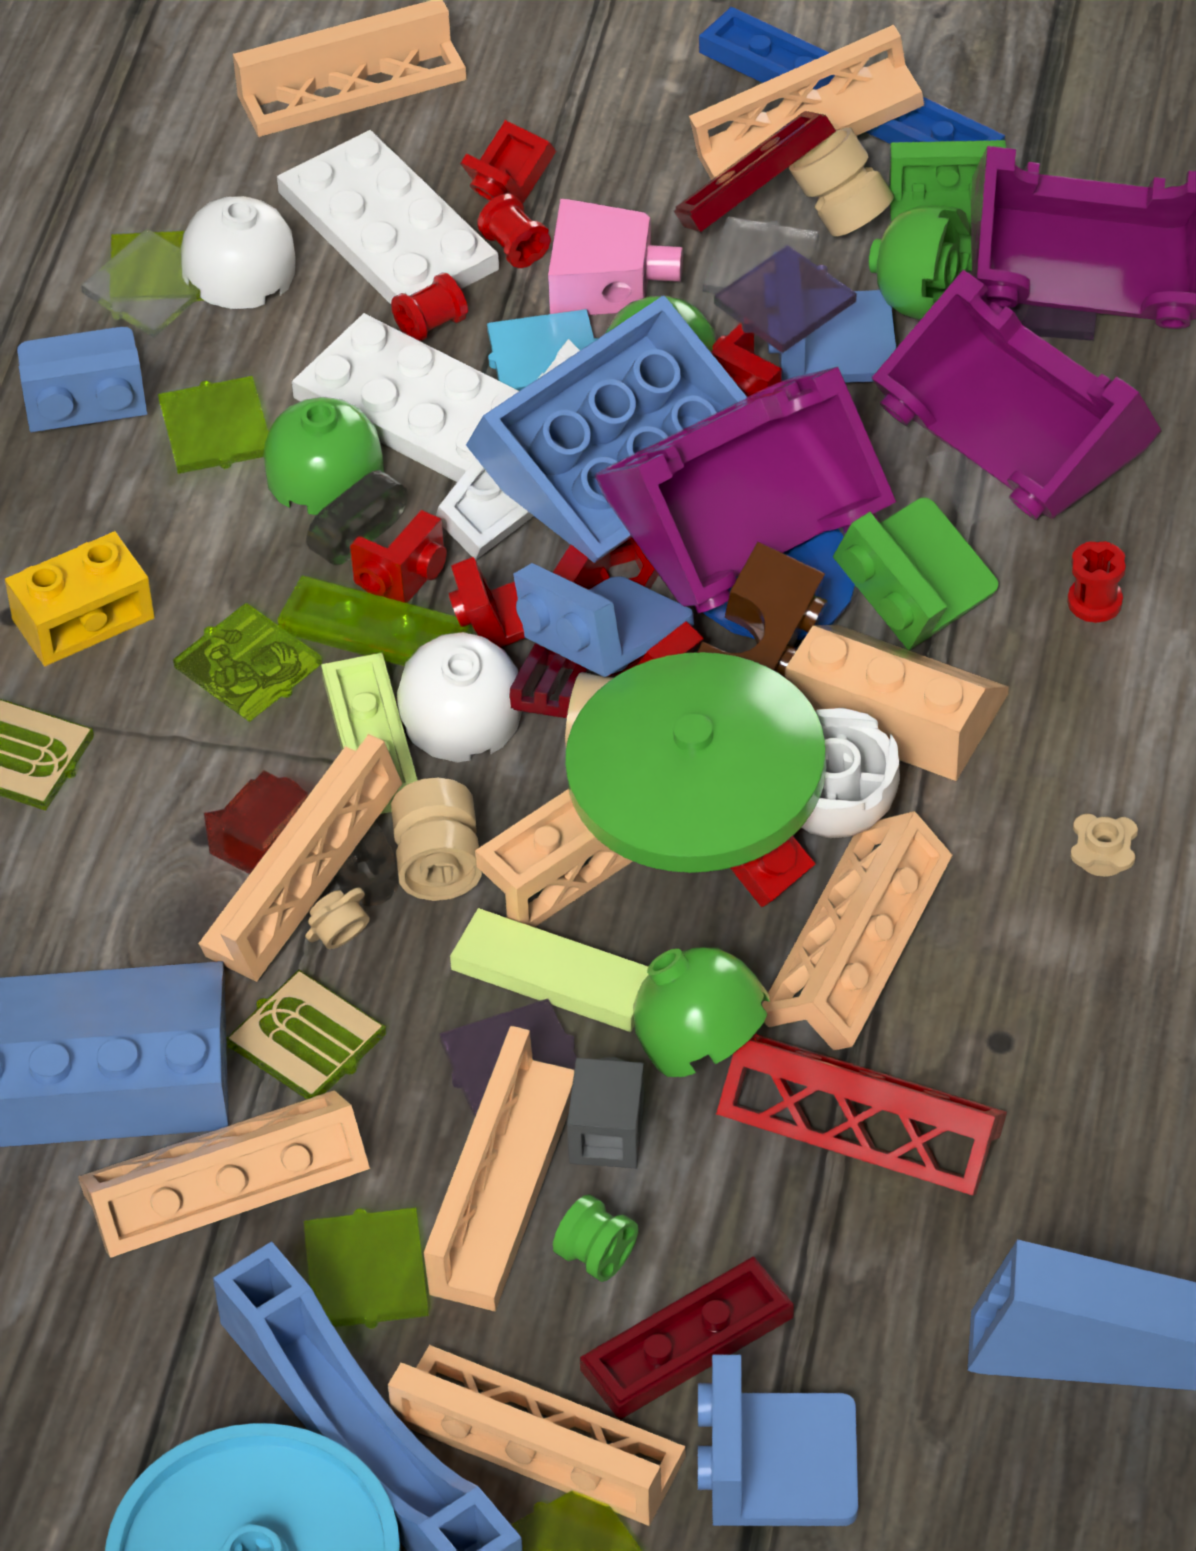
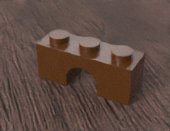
[697,541,828,677]

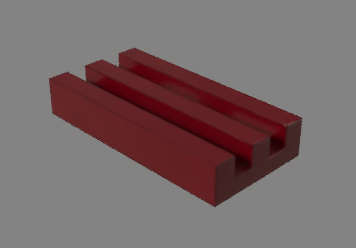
[509,643,594,718]

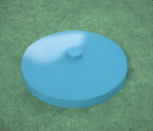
[105,1423,400,1551]

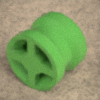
[553,1194,638,1282]

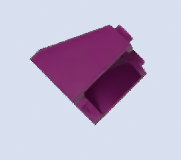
[971,146,1196,329]
[872,270,1162,520]
[595,367,896,613]

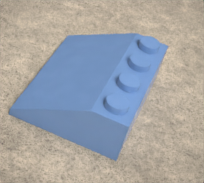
[466,295,747,563]
[0,961,229,1147]

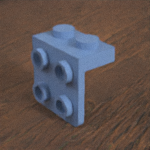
[763,252,896,383]
[17,327,147,432]
[513,563,694,677]
[698,1355,858,1526]

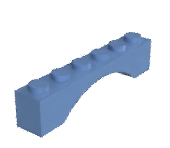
[213,1241,522,1551]

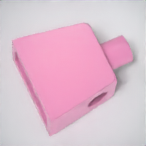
[548,199,683,315]

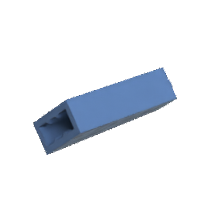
[968,1239,1196,1390]

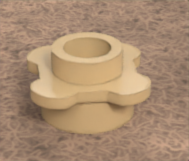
[1071,814,1138,877]
[305,888,370,949]

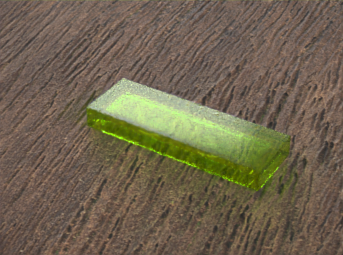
[277,575,473,666]

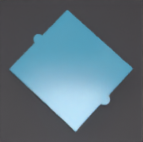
[487,309,598,391]

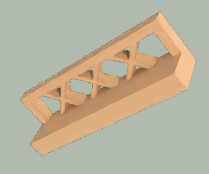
[233,0,466,137]
[689,25,924,180]
[198,734,403,982]
[475,789,633,927]
[762,811,953,1050]
[424,1026,574,1312]
[78,1090,370,1258]
[388,1345,686,1526]

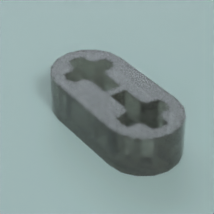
[306,470,408,565]
[334,820,399,906]

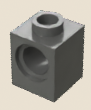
[567,1057,645,1169]

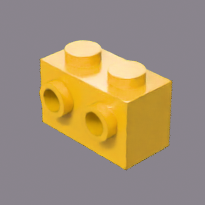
[5,531,154,667]

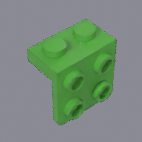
[889,140,1006,271]
[833,497,998,651]

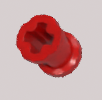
[477,194,551,268]
[391,272,468,342]
[1067,541,1126,623]

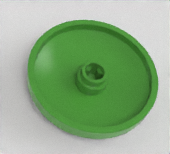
[565,652,826,873]

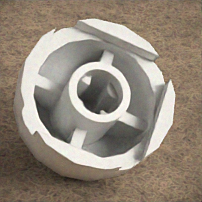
[181,196,295,309]
[397,632,522,762]
[801,708,900,838]

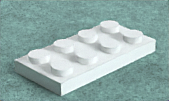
[277,130,499,304]
[292,313,519,482]

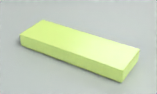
[321,653,418,814]
[450,908,648,1032]

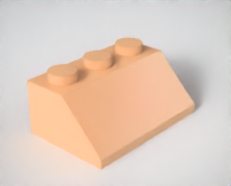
[785,625,1009,781]

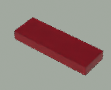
[674,111,836,232]
[580,1256,794,1420]

